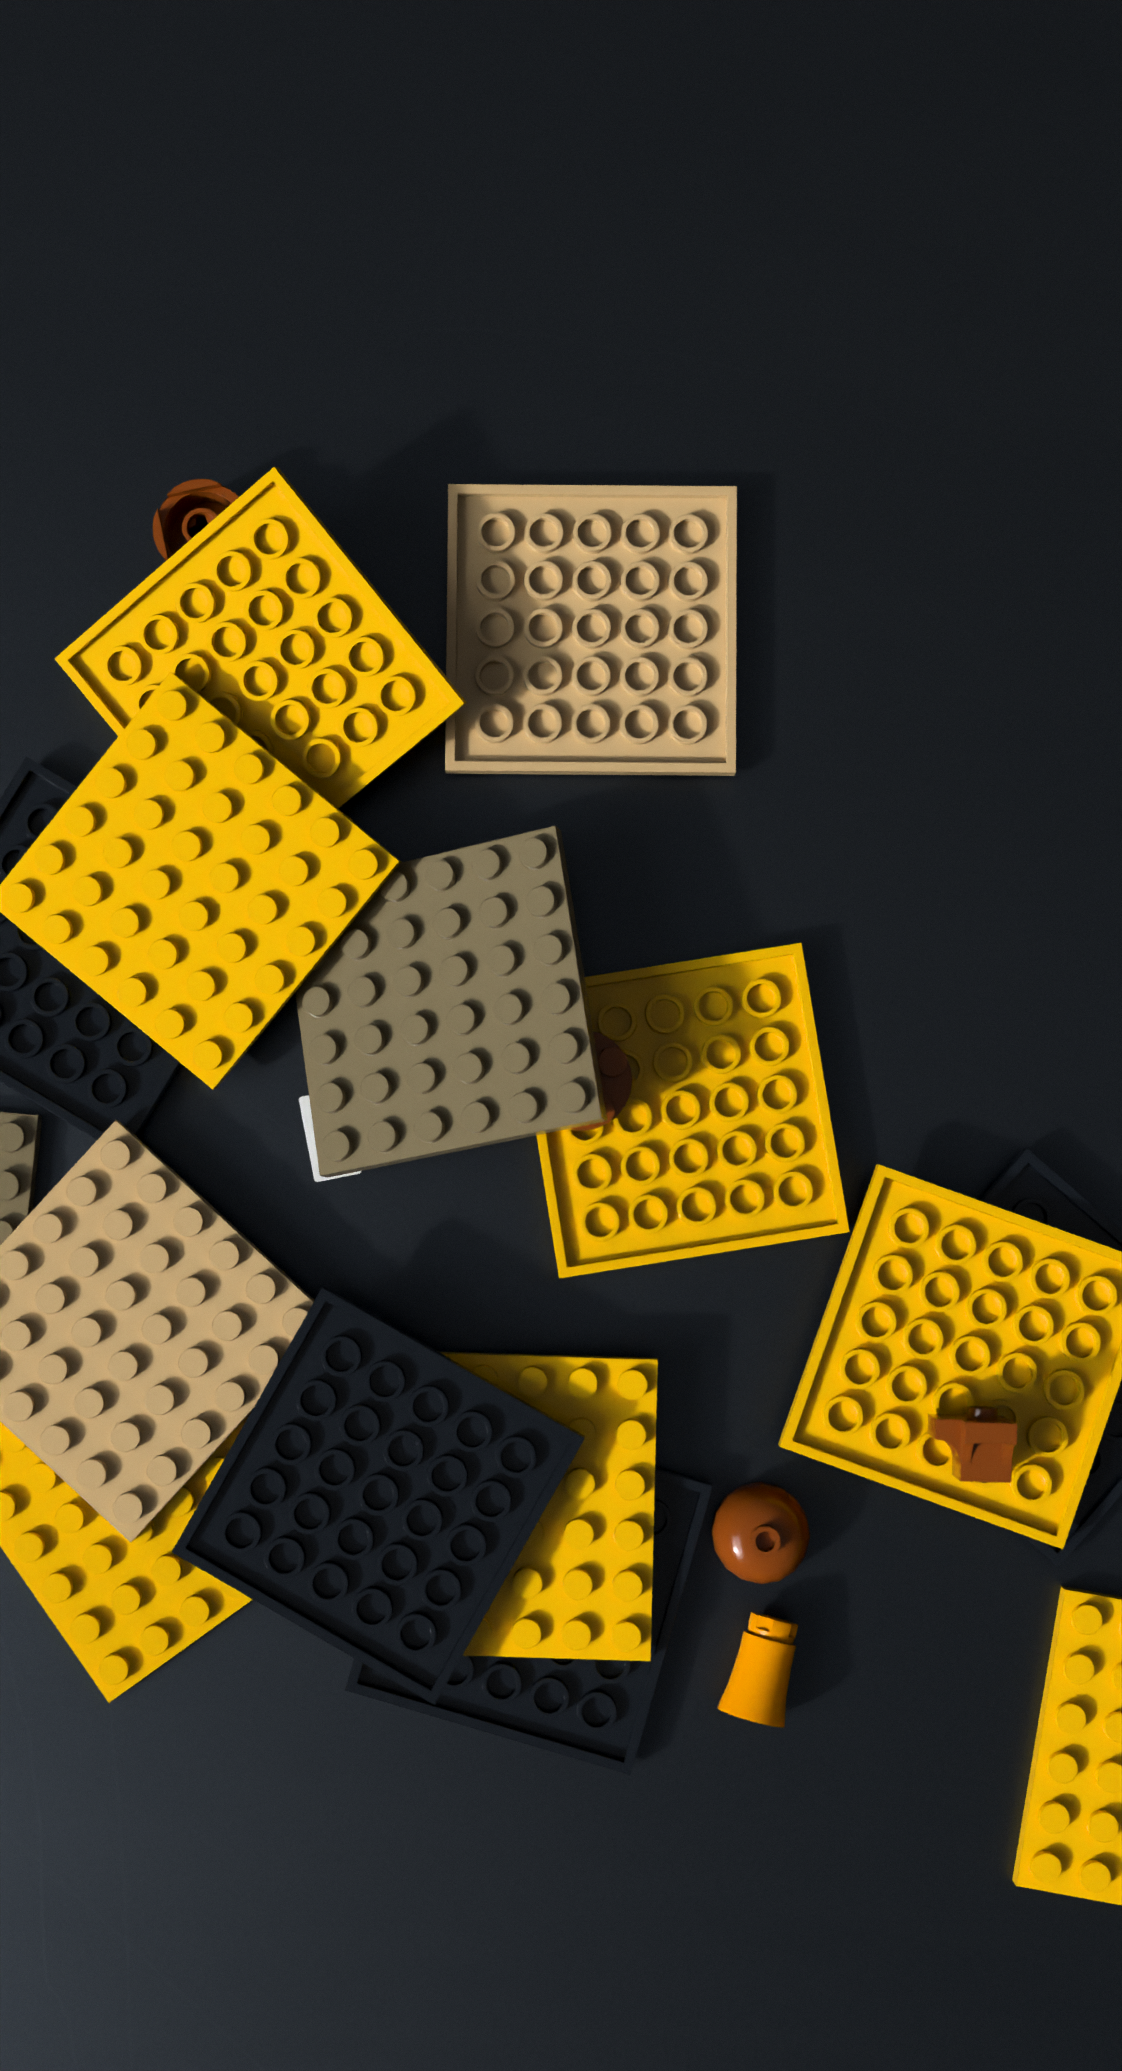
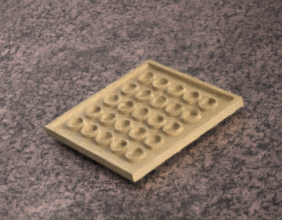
[445,484,737,776]
[0,1120,315,1543]

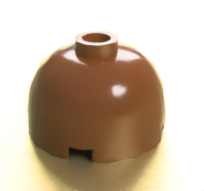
[711,1482,811,1584]

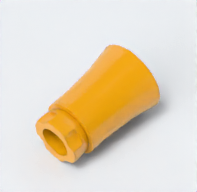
[717,1612,798,1727]

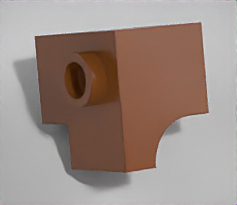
[928,1406,1017,1483]

